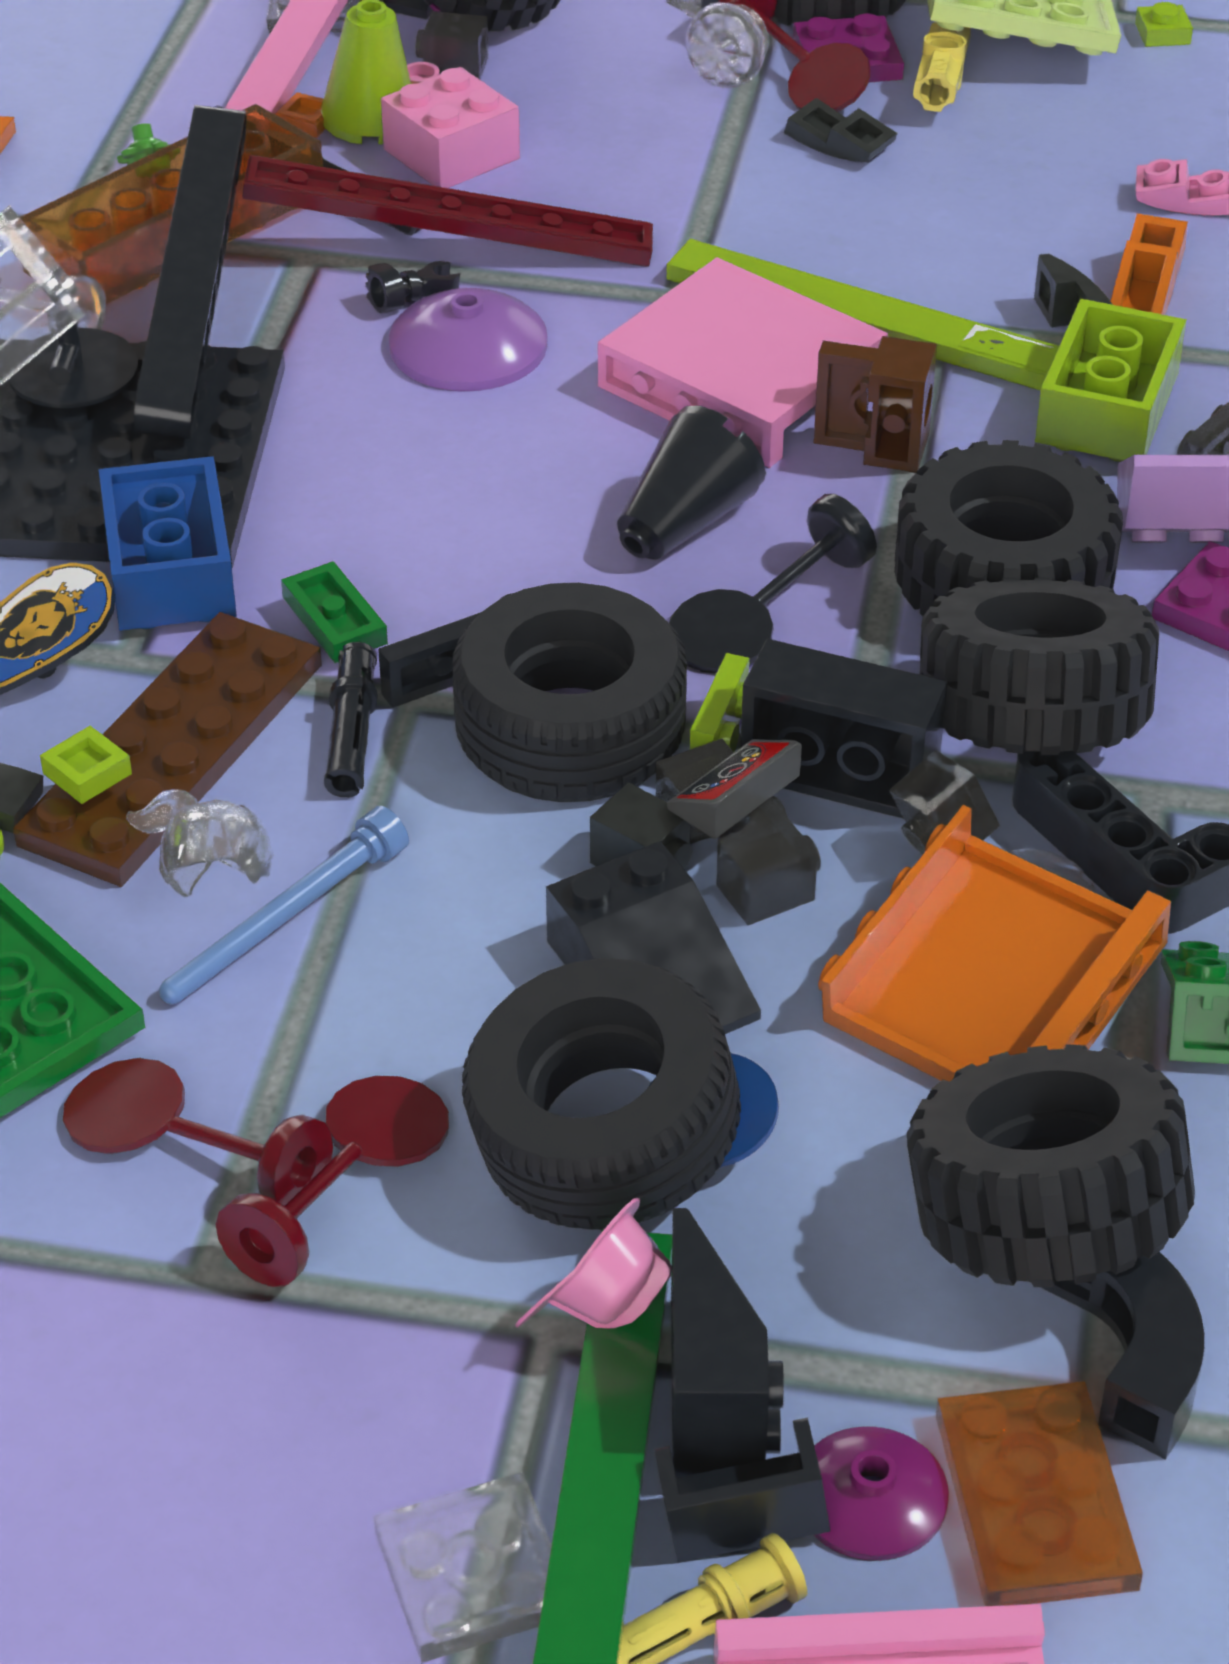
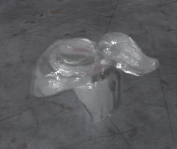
[126,789,274,897]

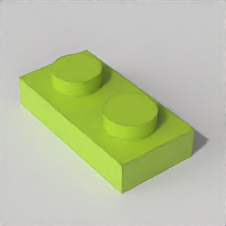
[689,653,750,778]

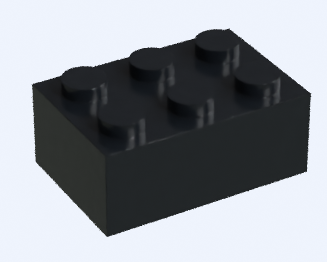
[741,638,947,822]

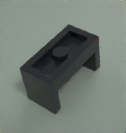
[654,1417,831,1563]

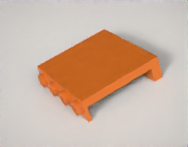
[818,805,1171,1082]

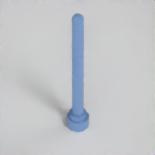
[159,806,409,1004]

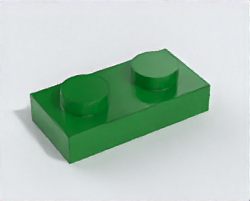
[281,561,388,663]

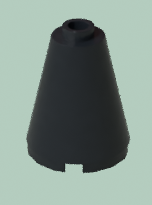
[617,406,766,560]

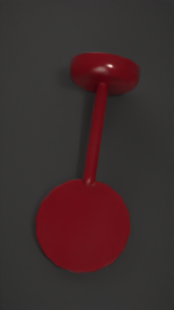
[716,0,871,112]
[63,1058,333,1206]
[215,1075,449,1287]

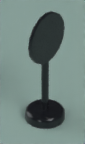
[669,494,877,673]

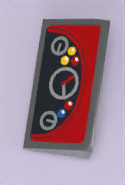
[667,739,802,839]

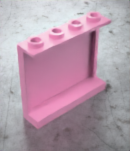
[598,257,888,468]

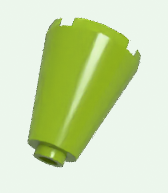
[321,0,411,145]

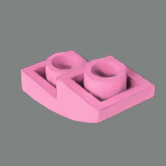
[1136,159,1229,215]

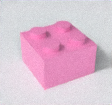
[381,67,520,188]

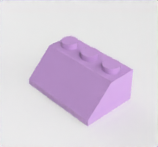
[1117,455,1229,543]

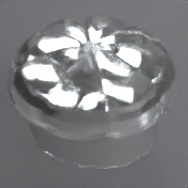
[686,3,768,88]

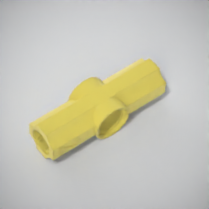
[913,22,971,112]

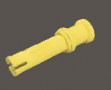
[619,1533,807,1664]

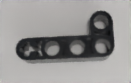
[1012,751,1229,934]

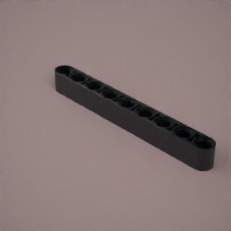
[134,105,247,439]

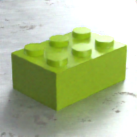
[1035,298,1187,462]

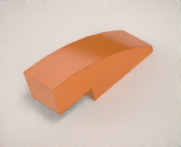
[1110,213,1188,315]

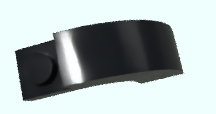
[1030,1252,1204,1460]

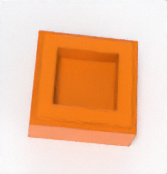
[274,92,325,138]

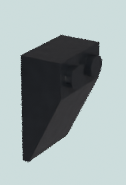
[546,841,761,1034]
[671,1208,784,1478]

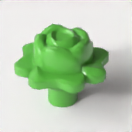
[117,123,178,176]

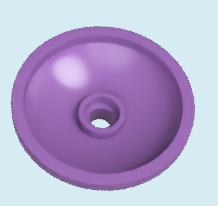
[389,288,547,391]

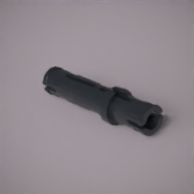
[324,642,378,797]

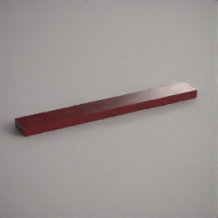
[242,155,653,267]

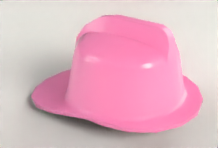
[515,1198,672,1328]

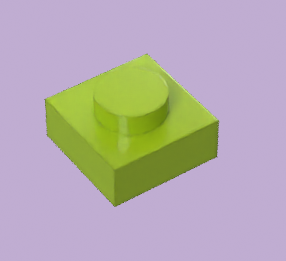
[1135,2,1193,47]
[40,726,132,804]

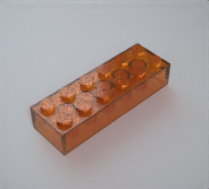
[15,104,323,314]

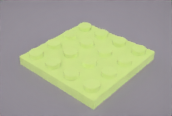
[927,0,1121,55]

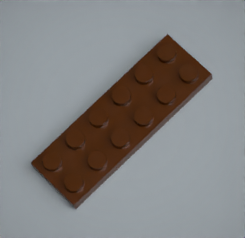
[13,612,322,887]

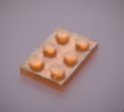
[936,1381,1143,1606]

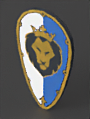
[0,563,115,695]

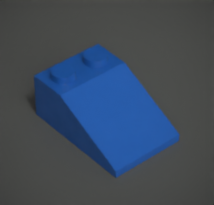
[99,456,237,631]

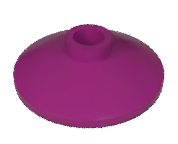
[813,1426,949,1561]

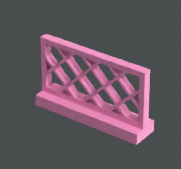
[713,1604,1045,1664]

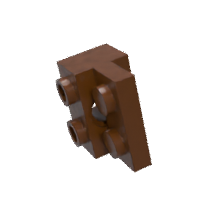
[814,336,937,473]

